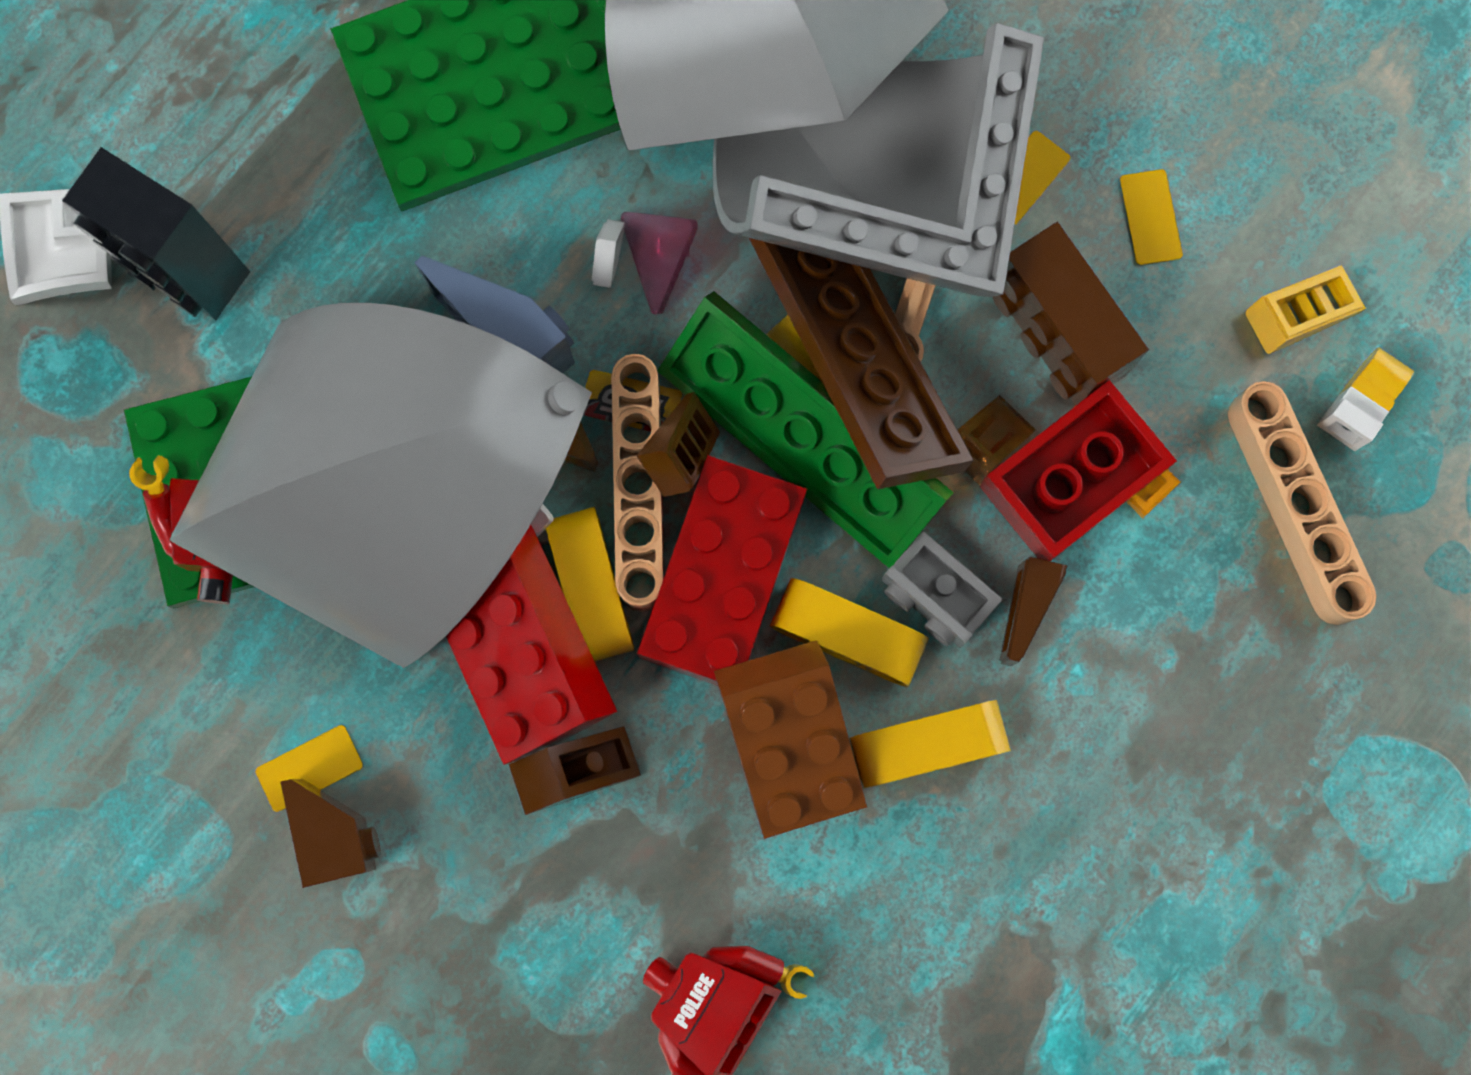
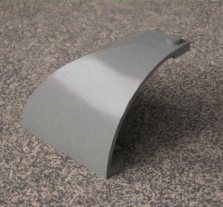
[605,0,948,151]
[713,23,1044,297]
[169,303,592,668]

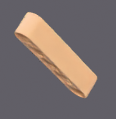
[611,354,665,612]
[1228,381,1376,625]

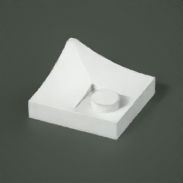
[0,189,112,306]

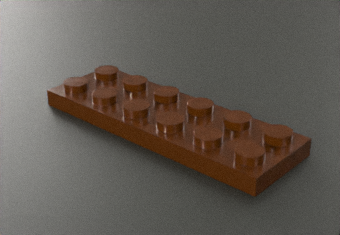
[749,238,974,490]

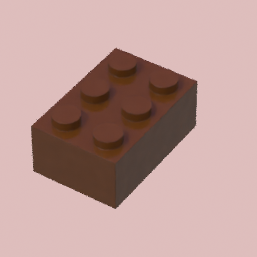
[992,221,1149,406]

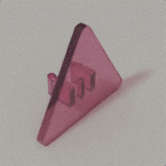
[621,212,698,315]

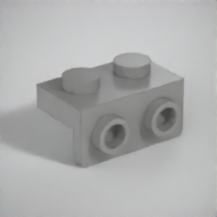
[881,531,1002,648]

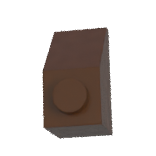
[509,726,641,815]
[280,779,381,888]

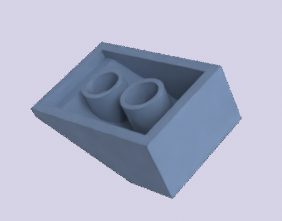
[414,256,575,373]

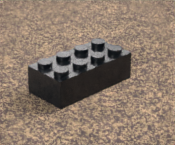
[62,147,251,320]

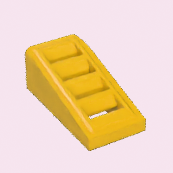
[1246,265,1366,354]

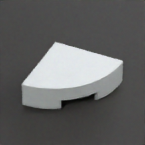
[592,219,625,288]

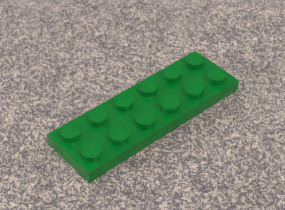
[657,291,954,568]

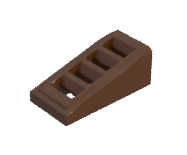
[636,392,720,497]
[999,557,1068,666]

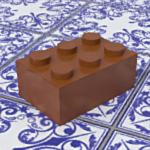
[714,640,867,839]

